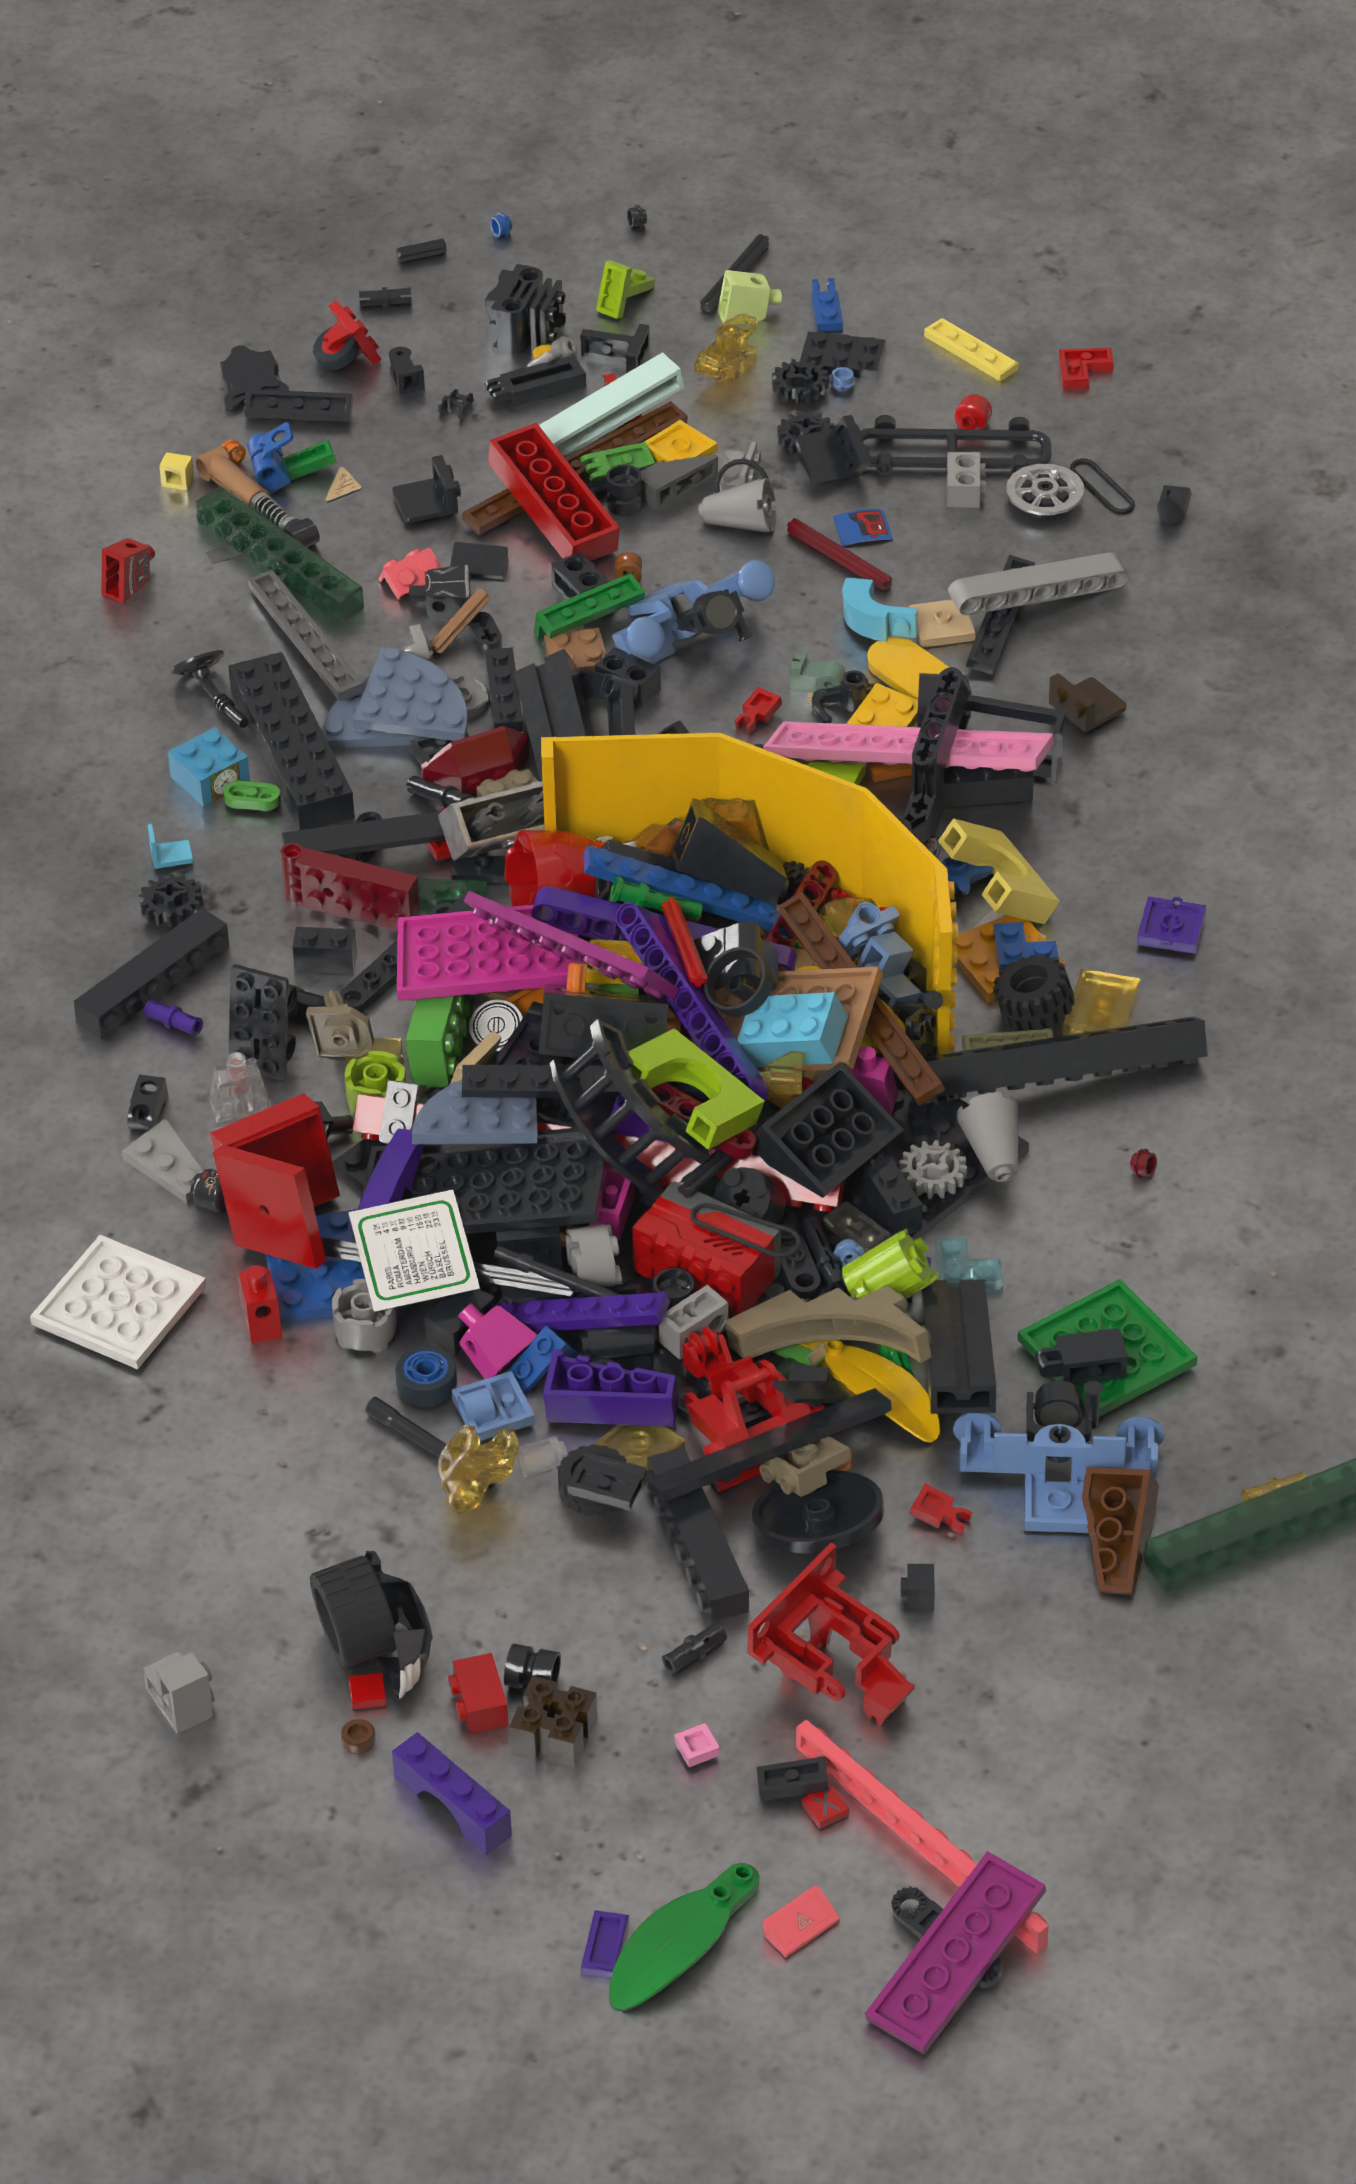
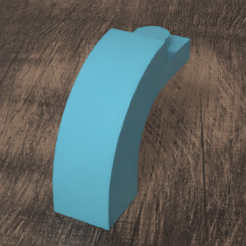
[842,577,919,642]

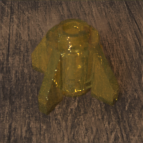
[758,1051,803,1109]

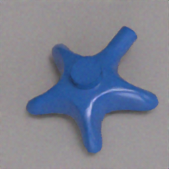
[941,857,994,895]

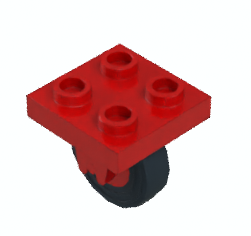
[313,300,382,370]

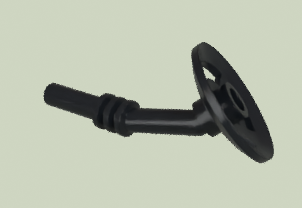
[171,650,249,728]

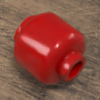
[954,394,992,429]

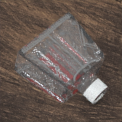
[209,1052,272,1123]

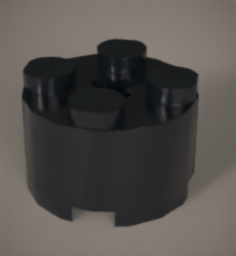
[714,1167,786,1224]

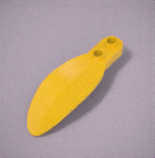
[798,1340,940,1443]

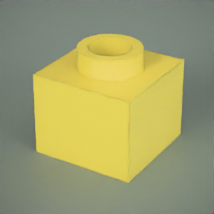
[159,452,194,491]

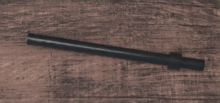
[919,989,943,1009]
[494,1245,620,1297]

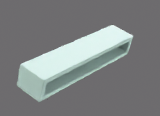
[539,352,684,458]

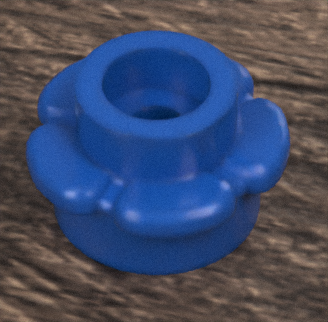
[490,213,512,237]

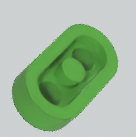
[223,781,281,811]

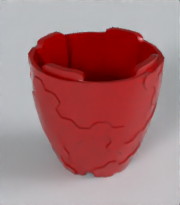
[504,830,605,907]

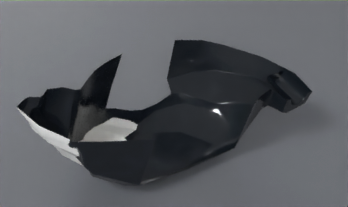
[365,1551,433,1699]

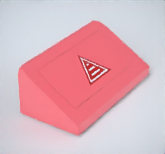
[763,1885,840,1958]

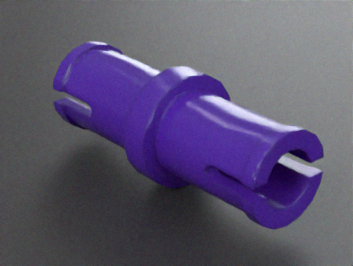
[144,999,203,1036]

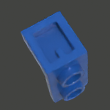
[506,1326,583,1393]

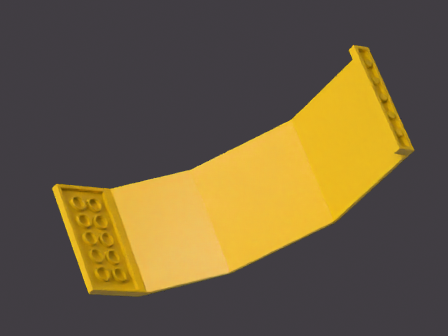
[541,733,958,1054]

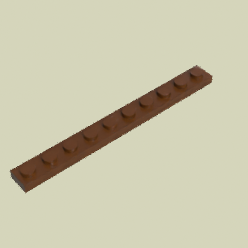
[462,401,688,535]
[776,892,945,1106]

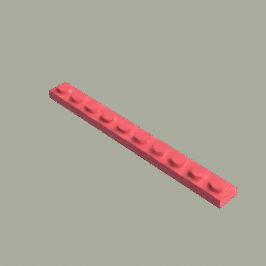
[796,1720,1049,1954]

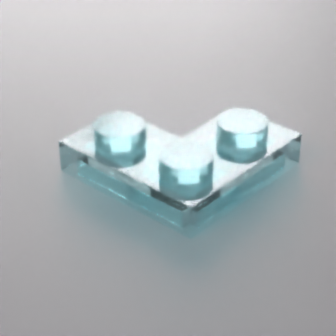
[935,1237,1003,1290]

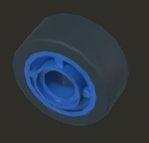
[395,1345,457,1407]

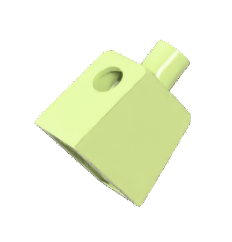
[718,270,782,326]

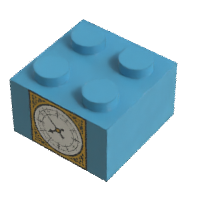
[168,727,250,806]

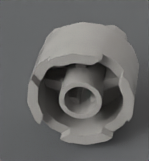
[565,1224,622,1292]
[332,1279,397,1352]

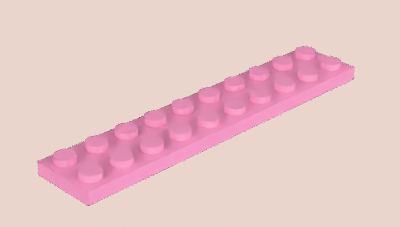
[763,721,1054,772]

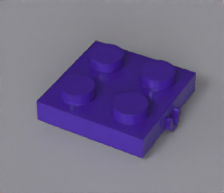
[1137,896,1206,954]

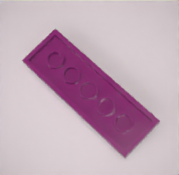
[865,1851,1047,2055]

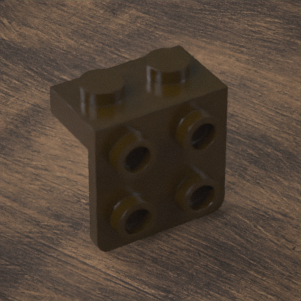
[1049,673,1127,733]

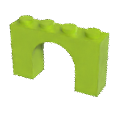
[628,1028,765,1150]

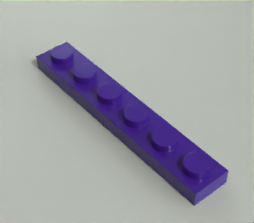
[497,1292,670,1332]

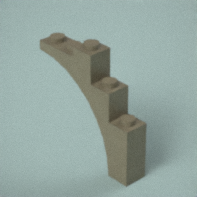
[724,1285,932,1363]

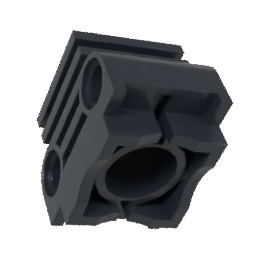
[485,264,566,355]

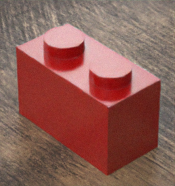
[448,1653,509,1734]

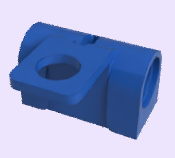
[247,422,294,495]

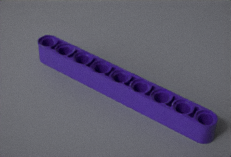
[531,886,797,971]
[616,902,768,1101]

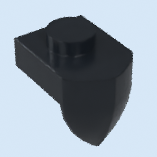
[1157,485,1192,524]

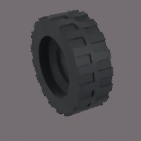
[558,1444,626,1516]

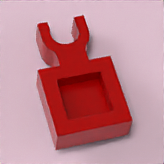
[734,687,782,735]
[909,1483,973,1535]

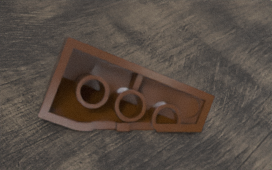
[1082,1467,1159,1595]

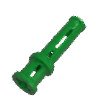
[610,876,702,922]

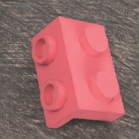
[378,547,442,600]

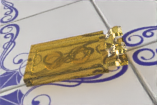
[1063,969,1140,1035]

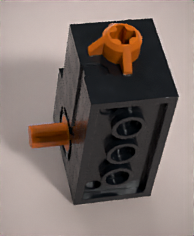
[539,962,681,1060]

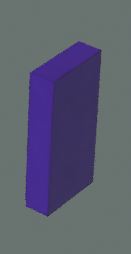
[581,1910,629,1979]

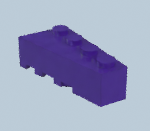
[543,1349,679,1426]

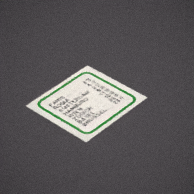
[348,1190,480,1312]

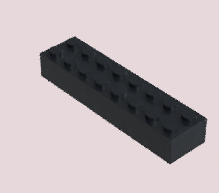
[228,652,355,830]

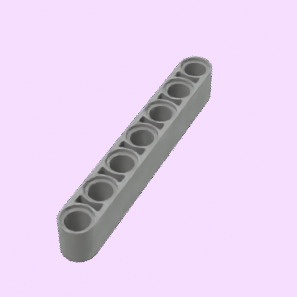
[948,552,1129,615]

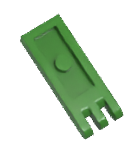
[580,442,655,482]

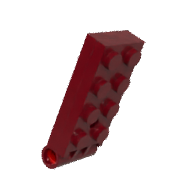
[280,843,420,931]

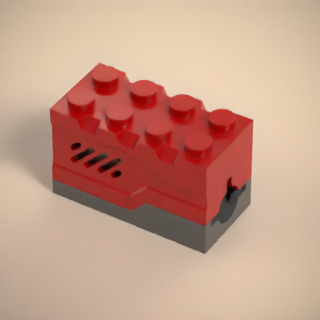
[633,1181,781,1317]

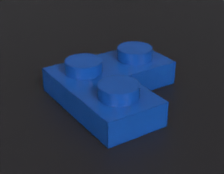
[993,922,1059,972]

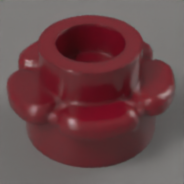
[1130,1149,1157,1178]

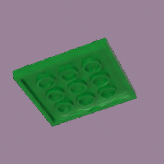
[1018,1279,1198,1417]

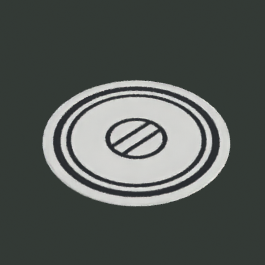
[470,999,523,1051]

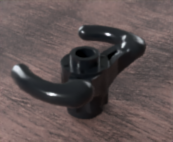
[811,670,891,724]

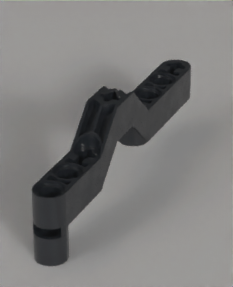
[898,667,970,843]

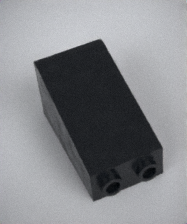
[671,798,789,905]

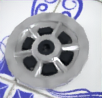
[1006,464,1084,517]

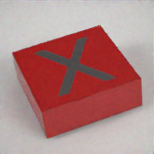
[802,1785,849,1830]

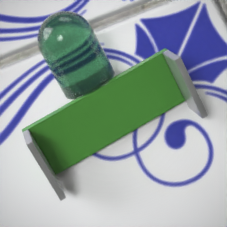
[772,1343,827,1380]

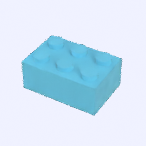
[737,992,848,1067]

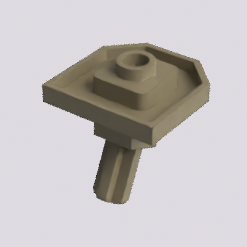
[306,990,374,1057]

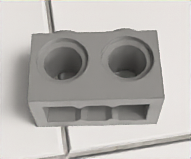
[947,452,985,508]
[659,1285,728,1360]

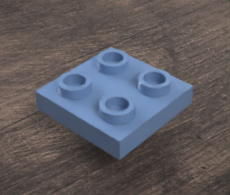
[838,902,900,961]
[451,1371,535,1443]

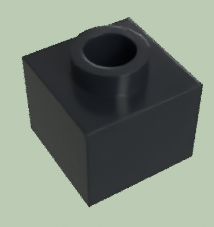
[900,1564,935,1611]

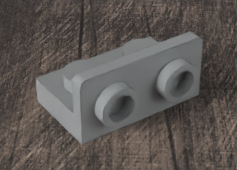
[717,442,761,492]

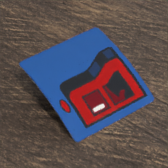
[833,509,893,547]

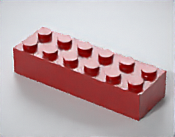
[488,422,620,561]

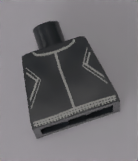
[409,564,471,618]

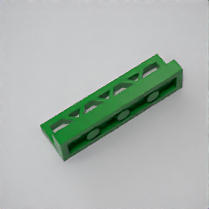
[534,573,645,639]

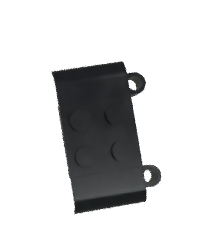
[662,922,778,1028]

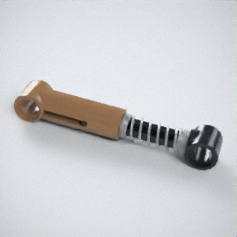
[195,446,320,554]

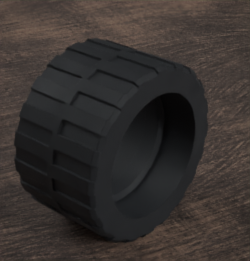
[310,1555,397,1669]

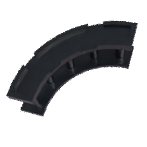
[550,1019,710,1198]

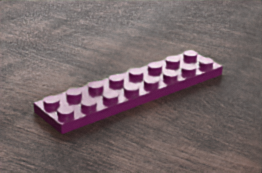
[464,891,679,1000]

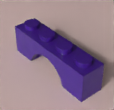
[392,1732,512,1855]

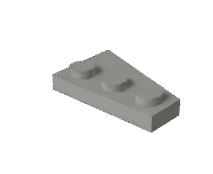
[122,1118,203,1203]

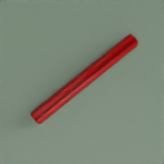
[661,897,708,987]

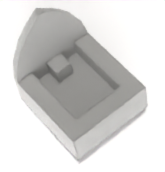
[401,624,431,661]

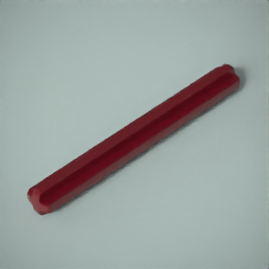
[787,518,892,591]

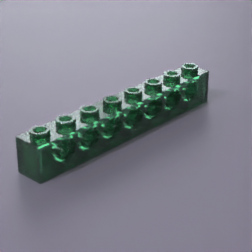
[196,487,364,623]

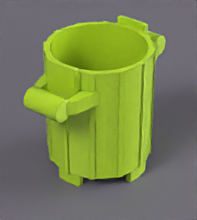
[842,1229,939,1300]

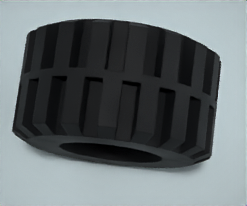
[993,954,1075,1031]

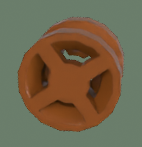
[615,552,642,583]

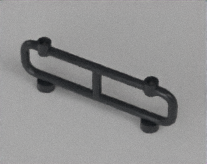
[860,415,1052,475]

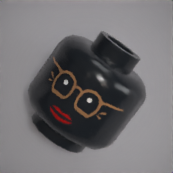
[191,1168,227,1213]

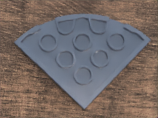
[353,646,468,741]
[322,661,432,749]
[412,1080,537,1144]

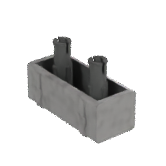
[438,781,545,861]

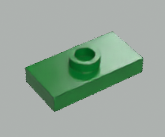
[283,440,337,481]

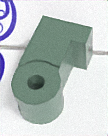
[790,652,846,693]

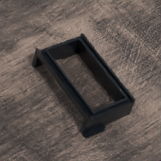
[947,695,1066,784]

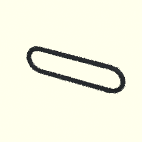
[1070,458,1135,513]

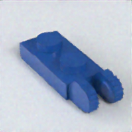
[812,278,843,332]

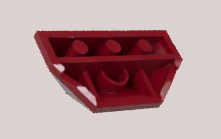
[421,726,529,796]

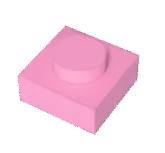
[674,1723,720,1767]

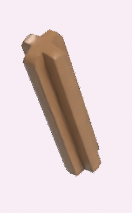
[430,588,490,655]

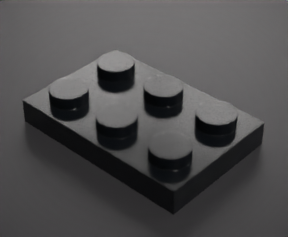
[799,331,886,380]

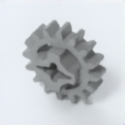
[899,1140,967,1199]

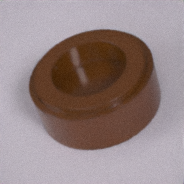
[341,1719,376,1754]

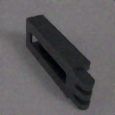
[484,355,586,407]

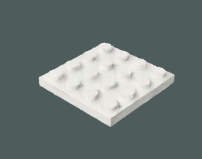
[30,1235,207,1369]

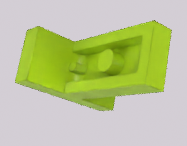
[596,260,655,319]

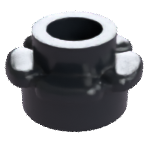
[627,205,647,230]

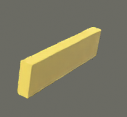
[924,318,1019,382]

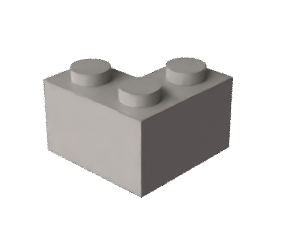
[143,1651,215,1734]

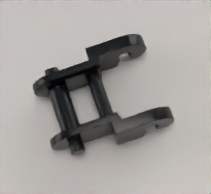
[438,389,474,419]

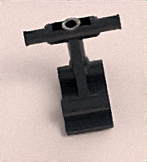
[229,964,326,1080]

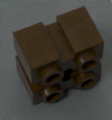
[509,1676,598,1769]

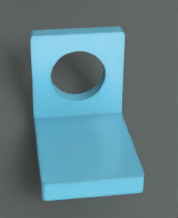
[147,824,193,869]

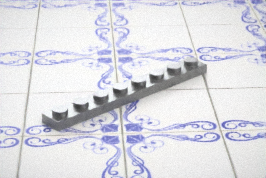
[247,570,365,701]

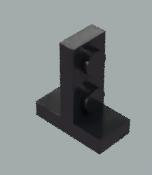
[580,324,650,374]

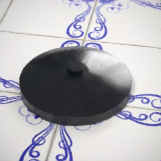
[752,1470,885,1553]

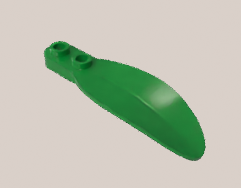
[609,1863,760,2011]

